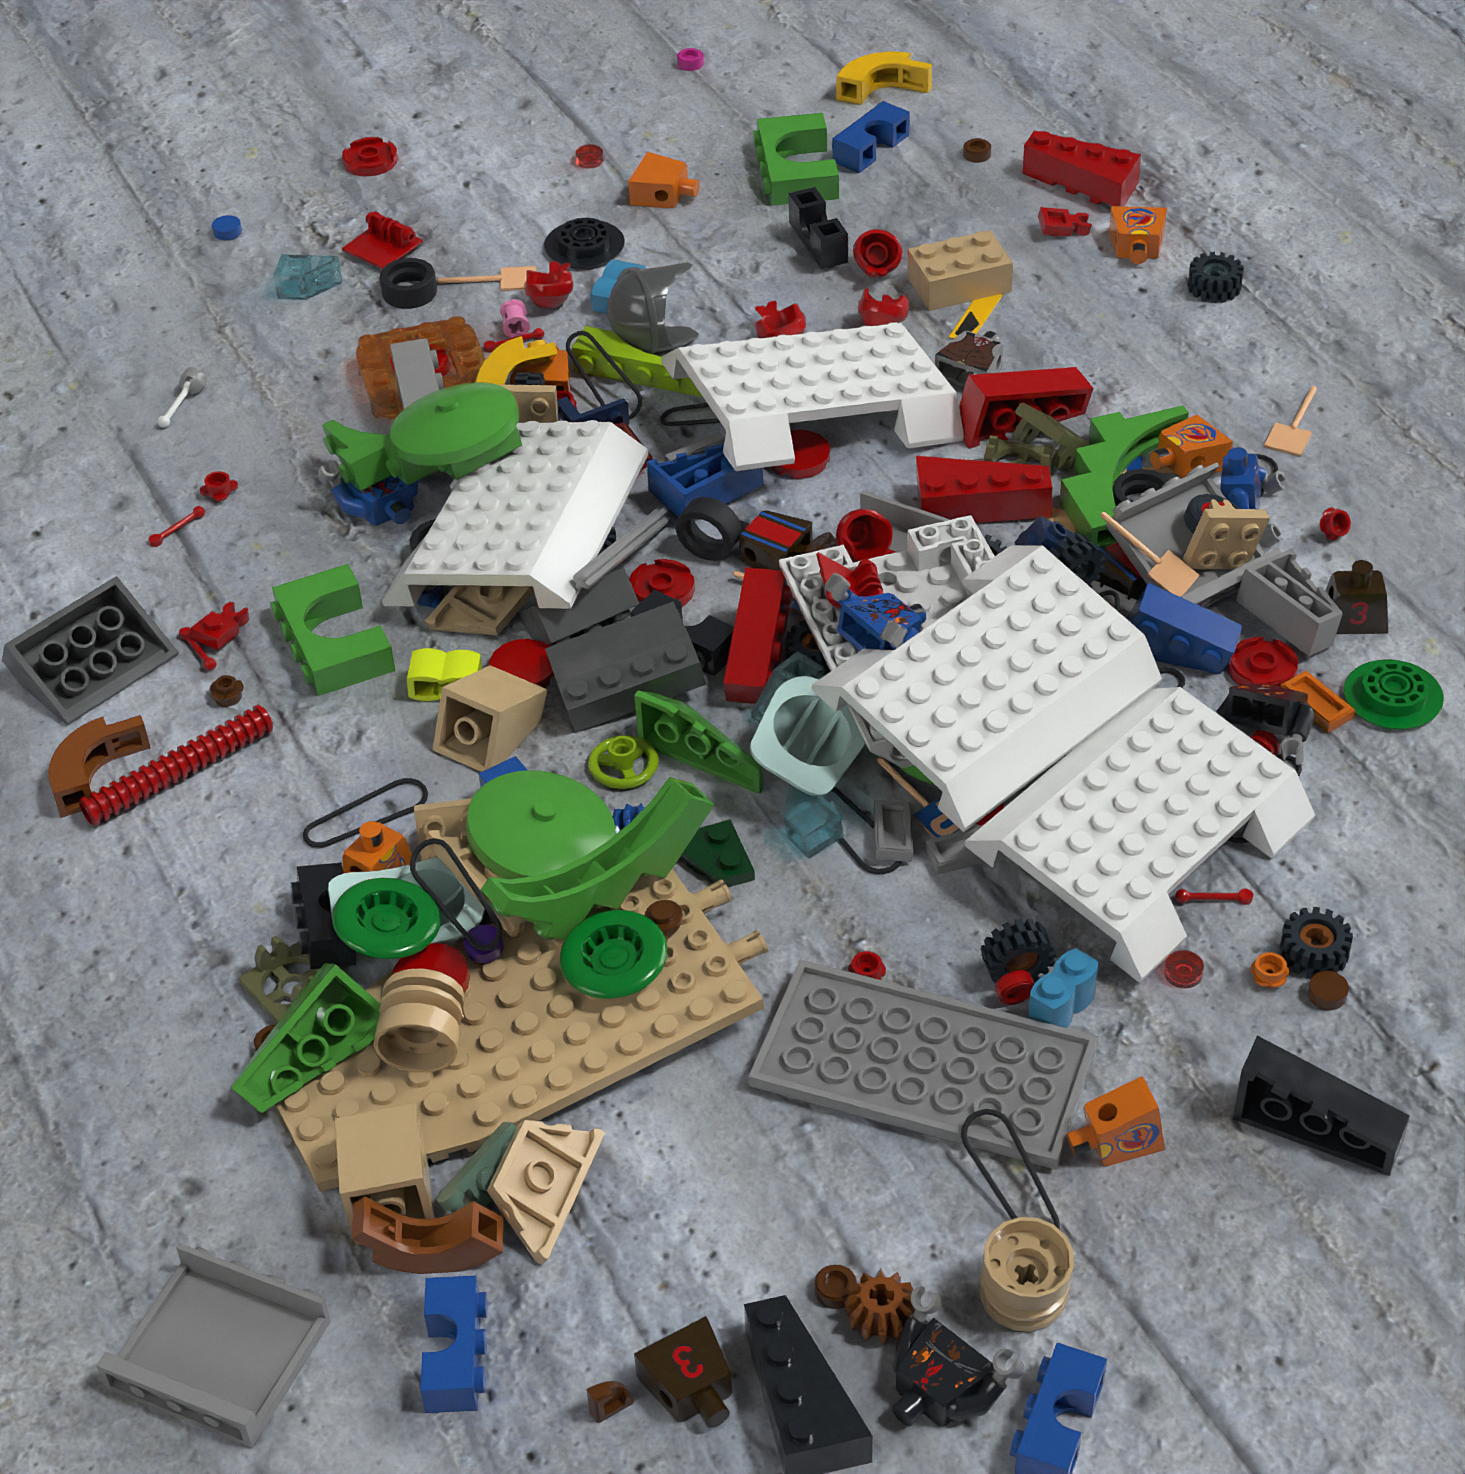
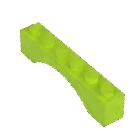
[572,326,704,398]

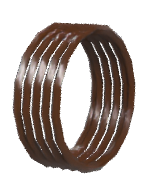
[805,532,837,553]

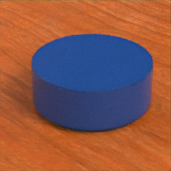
[212,215,242,240]

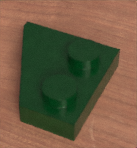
[681,819,755,887]

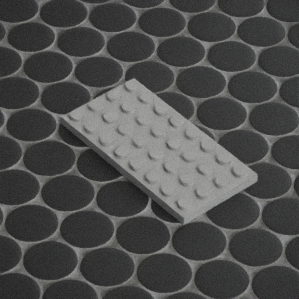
[748,959,1099,1170]

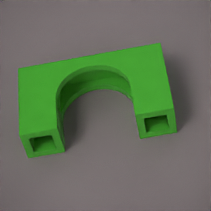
[753,113,839,205]
[270,564,396,696]

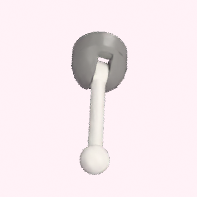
[157,367,207,428]

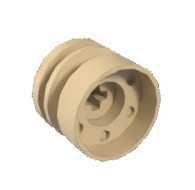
[373,969,465,1072]
[980,1217,1074,1332]

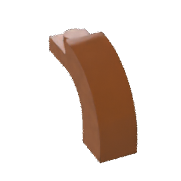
[48,715,151,818]
[351,1197,503,1274]

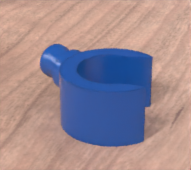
[417,585,444,609]

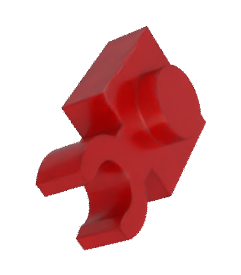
[1038,207,1092,237]
[190,602,249,650]

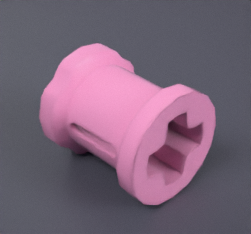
[500,299,530,338]

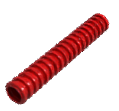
[79,704,273,826]

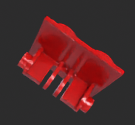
[342,211,423,269]
[816,552,884,608]

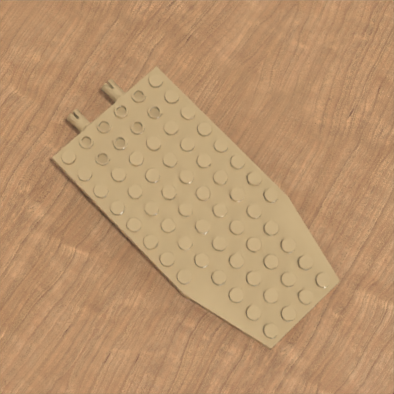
[275,868,768,1192]

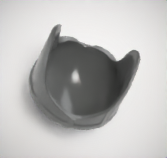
[607,262,699,354]

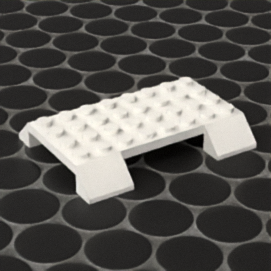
[661,323,964,471]
[382,420,649,609]
[811,545,1162,832]
[964,687,1315,983]

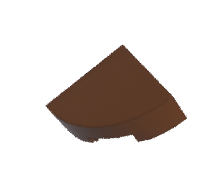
[586,1381,635,1423]

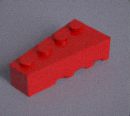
[1022,130,1141,206]
[959,367,1094,449]
[916,456,1053,523]
[723,567,792,705]

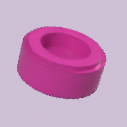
[677,48,704,71]

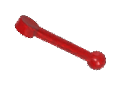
[483,328,544,353]
[148,506,205,547]
[179,627,217,671]
[1175,889,1254,905]

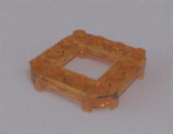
[356,316,486,419]

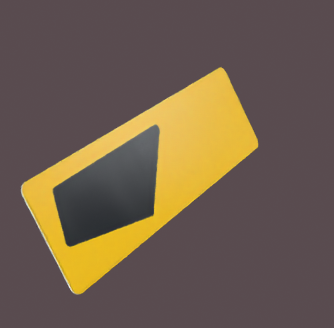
[949,294,1002,339]

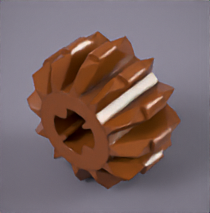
[845,1268,915,1345]

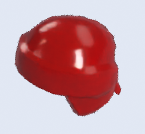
[853,229,903,278]
[524,261,574,309]
[857,288,909,326]
[754,300,806,339]
[836,508,896,563]

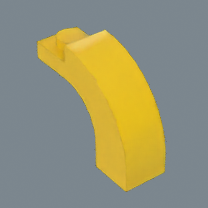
[836,51,932,105]
[473,336,558,385]

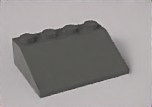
[2,576,179,725]
[545,602,706,732]

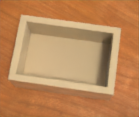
[907,230,1013,311]

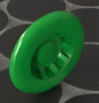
[1344,659,1444,730]
[332,877,441,959]
[560,910,668,999]

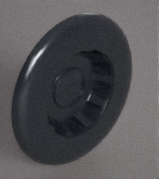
[544,217,625,269]

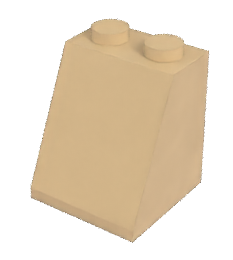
[432,665,547,772]
[334,1103,436,1246]

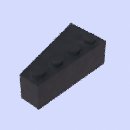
[1233,1035,1410,1176]
[744,1295,873,1474]

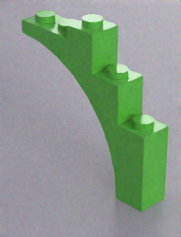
[1059,405,1189,549]
[322,419,522,491]
[481,777,715,940]

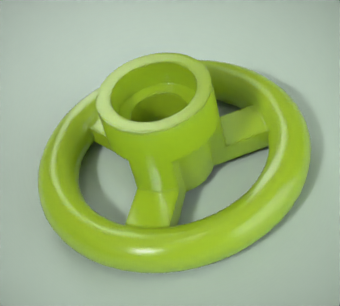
[588,735,659,789]

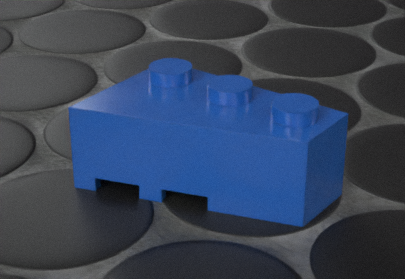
[647,443,764,517]
[1126,583,1242,674]

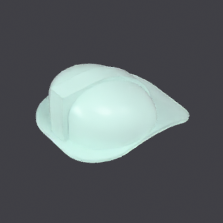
[749,676,865,797]
[328,857,485,947]

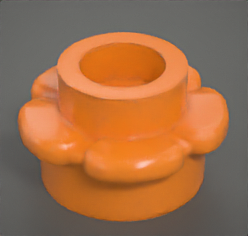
[1250,952,1289,988]

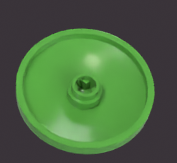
[390,382,519,466]
[466,770,616,879]

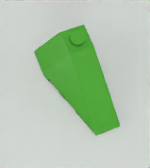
[634,690,763,794]
[230,963,380,1113]

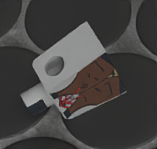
[935,331,1003,389]

